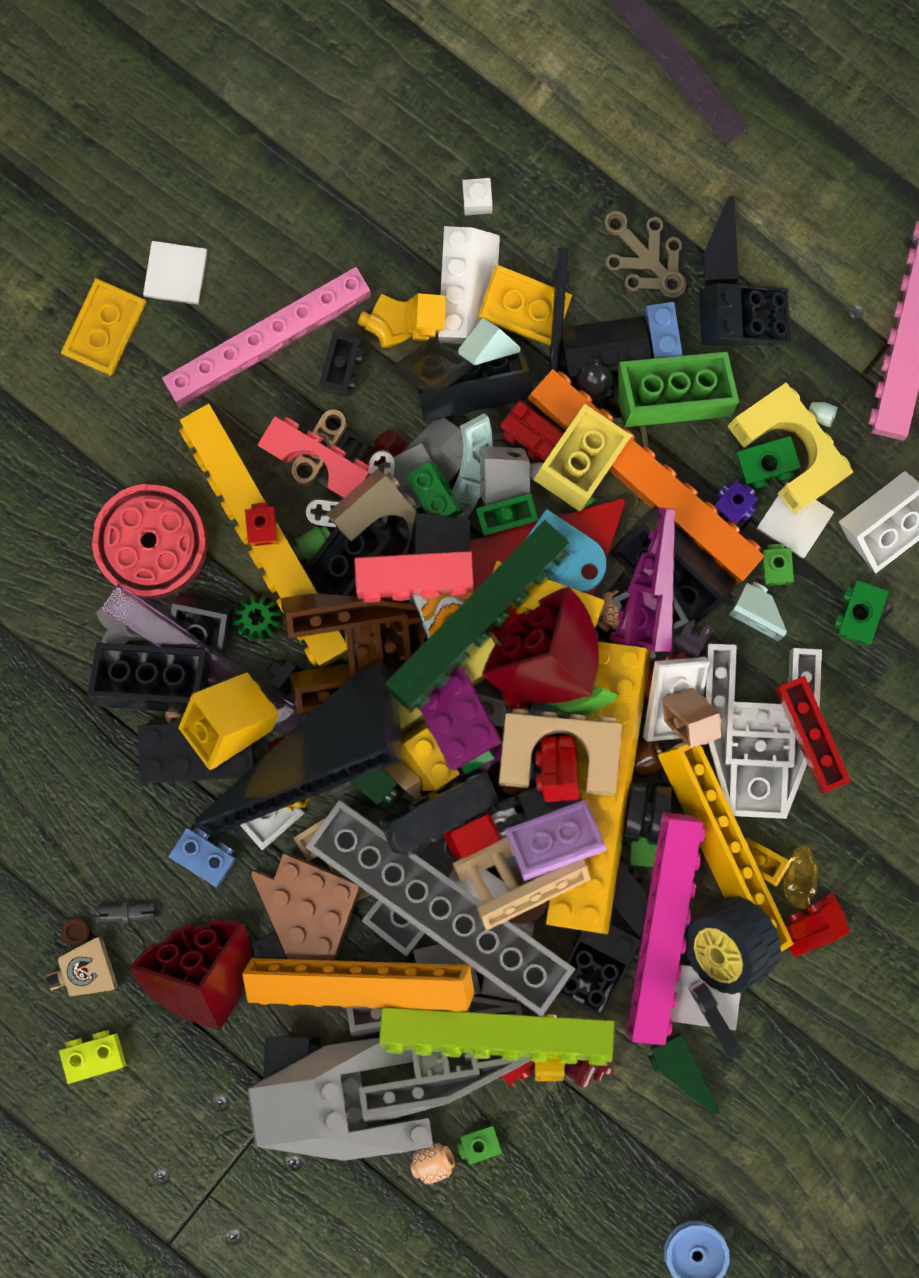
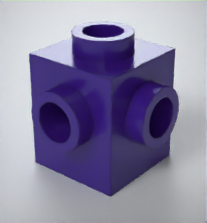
[714,481,758,525]

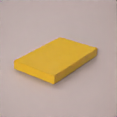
[477,265,572,347]
[61,278,147,377]

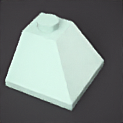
[729,582,787,641]

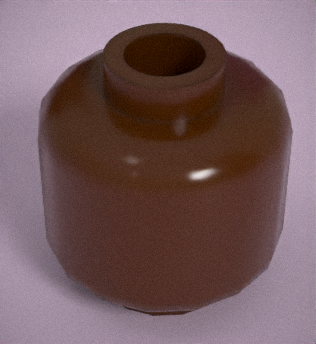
[633,738,666,778]

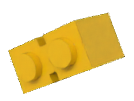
[404,293,446,341]

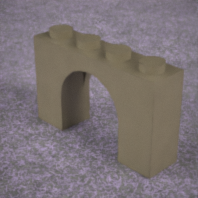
[326,469,423,556]

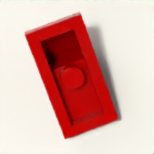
[444,813,502,860]

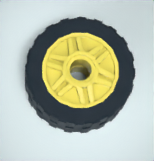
[685,897,781,994]

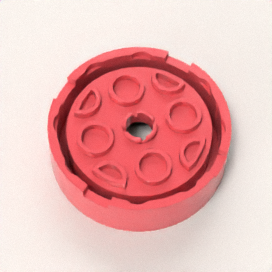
[92,484,208,599]

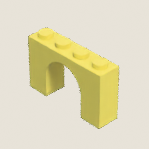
[728,383,853,516]

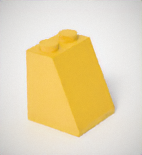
[178,672,279,770]
[401,719,460,791]

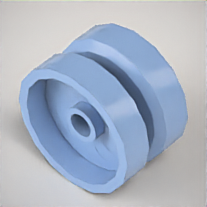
[664,1220,729,1278]

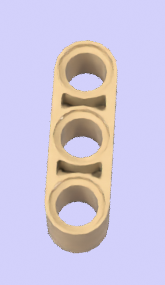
[292,410,347,486]

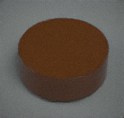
[61,918,90,947]

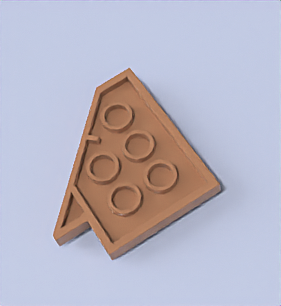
[251,852,361,961]

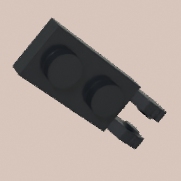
[497,787,582,828]

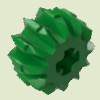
[234,594,281,642]

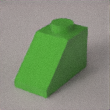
[546,685,617,719]

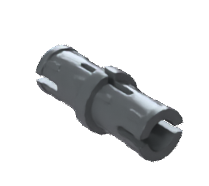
[96,902,155,924]

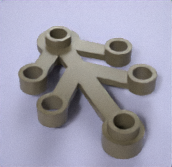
[604,211,686,298]

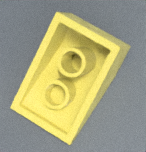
[533,404,632,511]

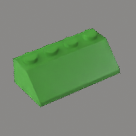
[618,352,739,427]

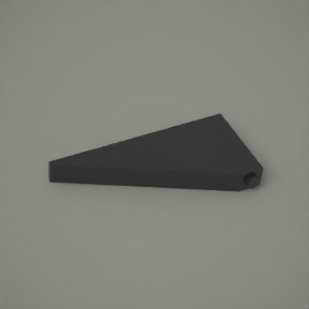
[195,662,402,836]

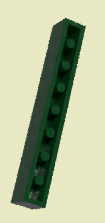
[385,520,570,713]

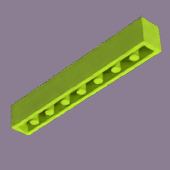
[380,1008,614,1066]

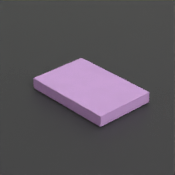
[504,799,606,881]

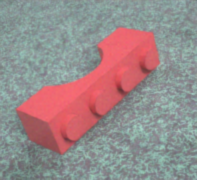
[258,416,371,498]

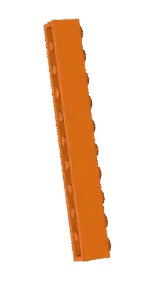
[527,369,764,584]

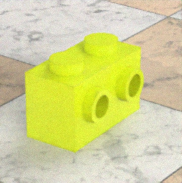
[59,1030,127,1084]

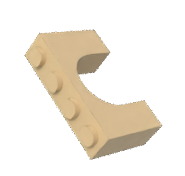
[499,709,622,796]

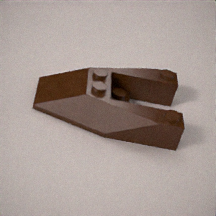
[281,594,428,714]

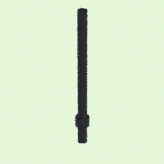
[549,248,570,372]

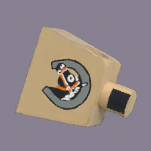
[46,937,119,996]

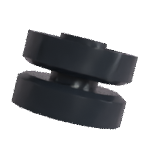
[623,779,672,845]

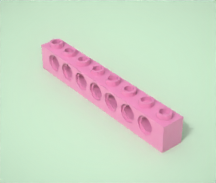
[162,267,371,408]

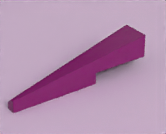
[609,508,675,652]

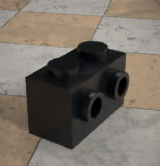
[319,331,365,398]

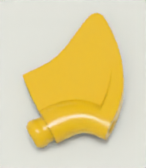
[357,294,412,348]

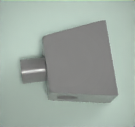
[479,446,544,506]

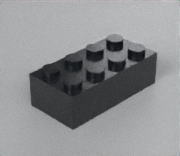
[137,724,255,784]

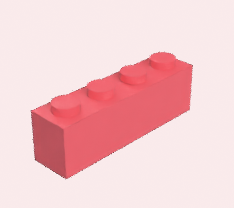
[355,552,473,602]

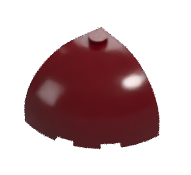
[482,586,599,704]
[130,920,251,1030]

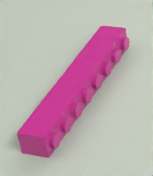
[626,812,705,1045]

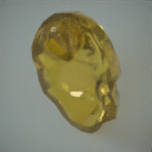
[783,845,818,909]

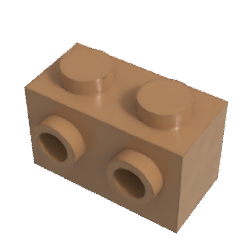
[662,688,723,748]

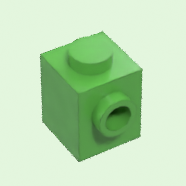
[761,544,794,586]
[457,1124,502,1165]

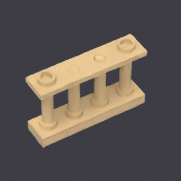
[453,837,590,931]

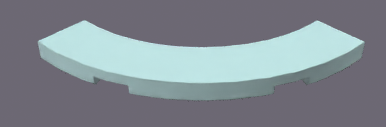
[452,413,493,519]

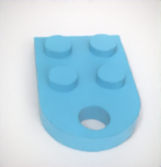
[527,509,606,593]

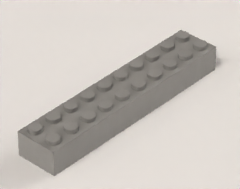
[306,800,575,1017]

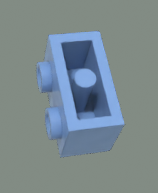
[169,827,237,887]

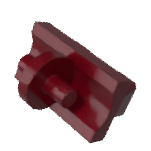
[564,1060,615,1088]

